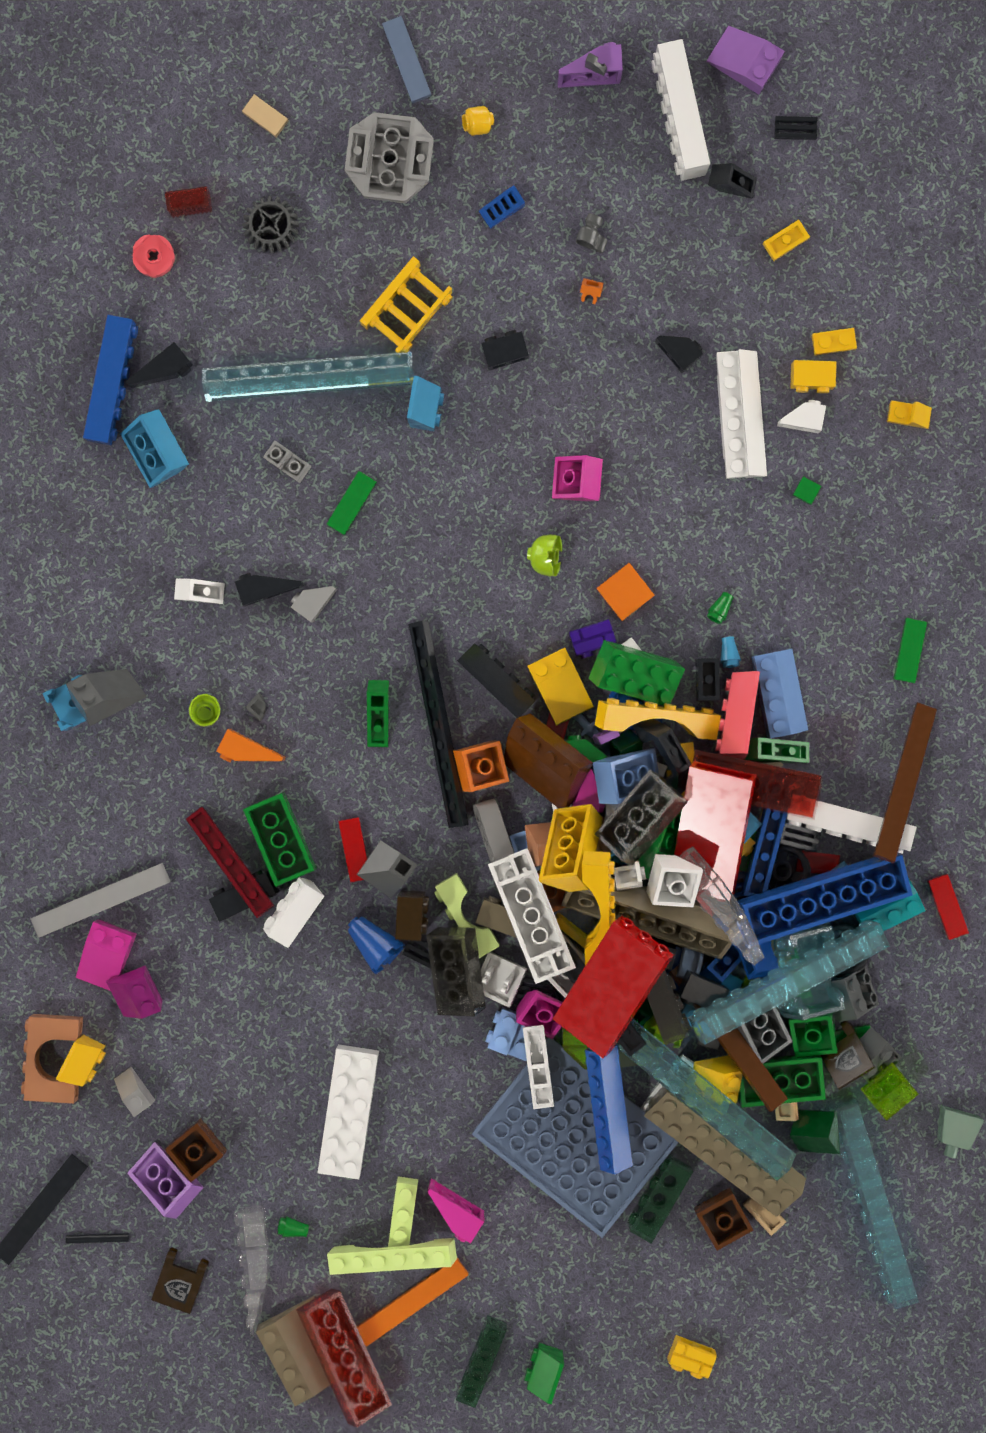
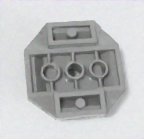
[345,112,434,203]

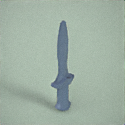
[573,714,610,757]

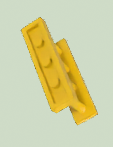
[360,256,453,356]

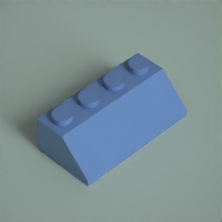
[751,649,808,739]

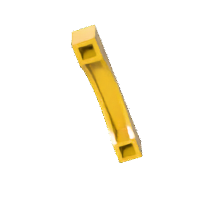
[595,698,721,740]
[582,851,616,966]

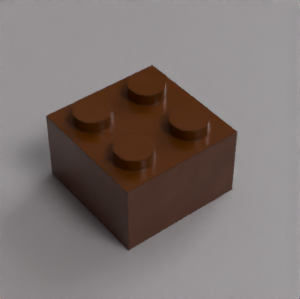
[165,1118,227,1182]
[694,1187,753,1251]

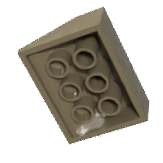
[256,1296,352,1406]

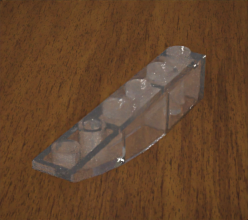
[679,847,765,966]
[235,1203,269,1336]

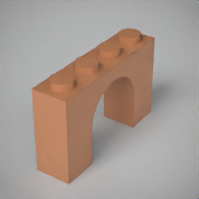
[21,1014,83,1104]

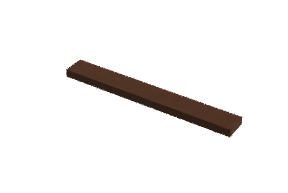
[873,702,937,863]
[669,966,788,1112]

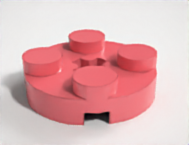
[132,234,175,278]

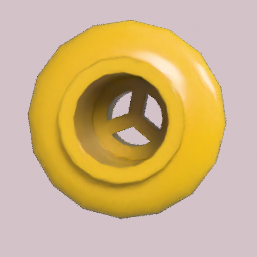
[462,106,494,136]

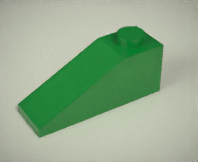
[367,680,390,747]
[744,737,809,763]

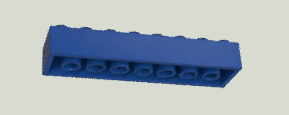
[736,853,913,946]

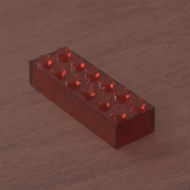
[692,750,823,820]
[296,1288,392,1428]

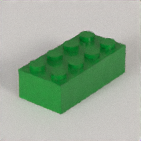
[588,640,685,705]
[243,792,317,887]
[738,1055,826,1108]

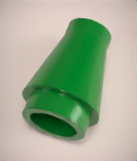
[707,592,734,624]
[277,1216,309,1237]

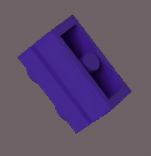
[569,619,617,659]

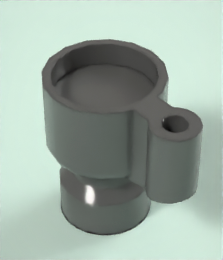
[575,213,608,253]

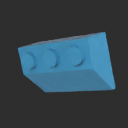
[120,409,189,488]

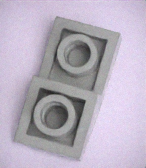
[263,440,312,483]

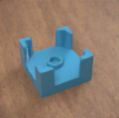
[42,675,86,731]

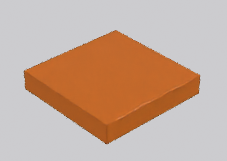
[596,563,655,621]

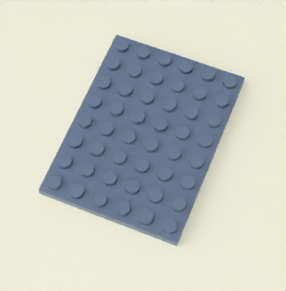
[472,1037,678,1238]

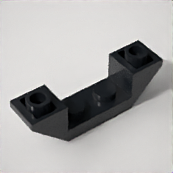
[632,719,691,797]

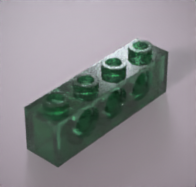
[627,1155,693,1244]
[456,1315,507,1408]

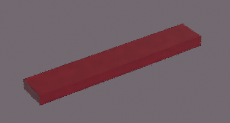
[186,807,275,918]

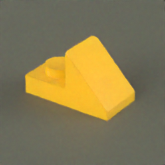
[887,400,932,429]

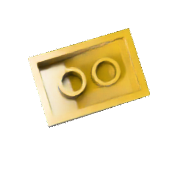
[528,648,594,726]

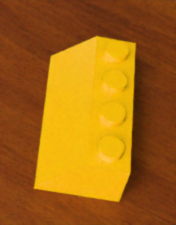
[539,804,603,892]

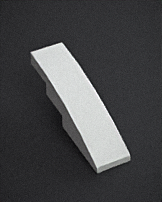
[523,1025,554,1109]

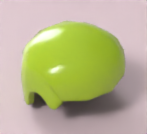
[189,694,221,727]

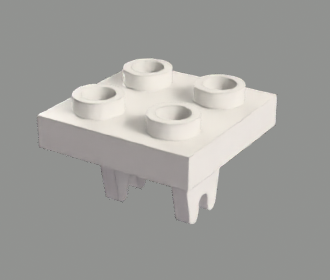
[472,952,527,1008]

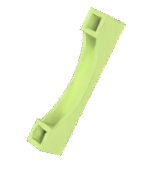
[327,1238,457,1275]

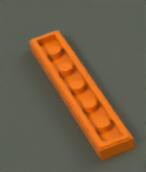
[355,1257,469,1347]

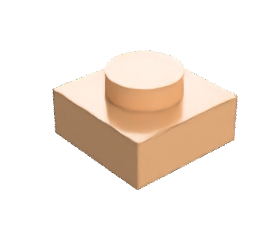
[775,1102,799,1121]

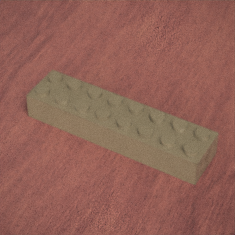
[561,877,739,959]
[644,1077,806,1217]

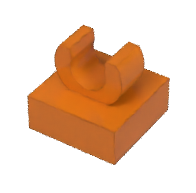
[580,278,603,304]

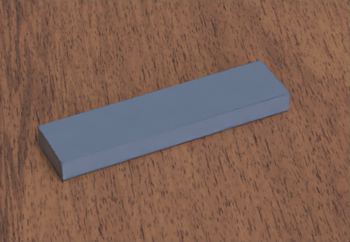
[382,16,431,103]

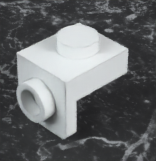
[614,861,646,891]

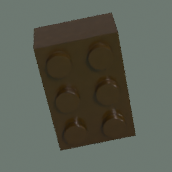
[395,890,429,941]

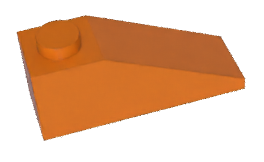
[216,729,286,762]

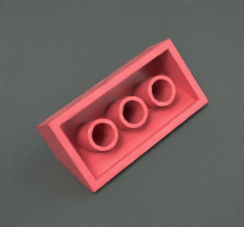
[715,671,760,762]

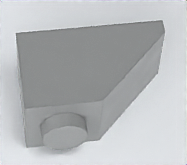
[291,586,337,623]
[114,1067,155,1117]

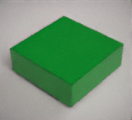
[792,476,821,505]

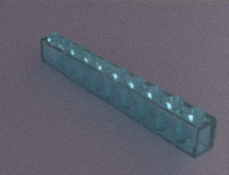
[202,352,414,402]
[688,920,890,1044]
[616,1019,796,1181]
[830,1098,919,1310]

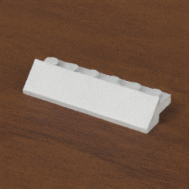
[716,349,767,479]
[488,848,576,984]

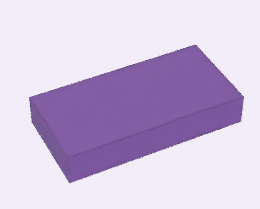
[592,730,620,745]

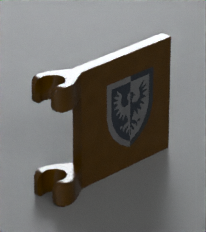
[820,1021,875,1090]
[151,1247,209,1314]

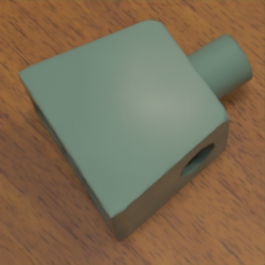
[937,1105,984,1159]

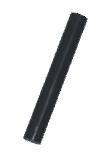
[66,1233,129,1244]

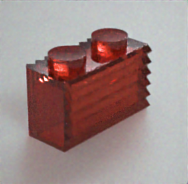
[165,186,213,218]

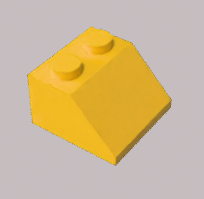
[56,1034,106,1086]
[690,1055,742,1107]

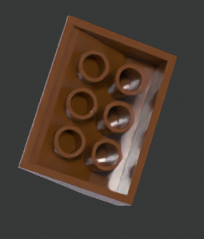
[504,713,593,808]

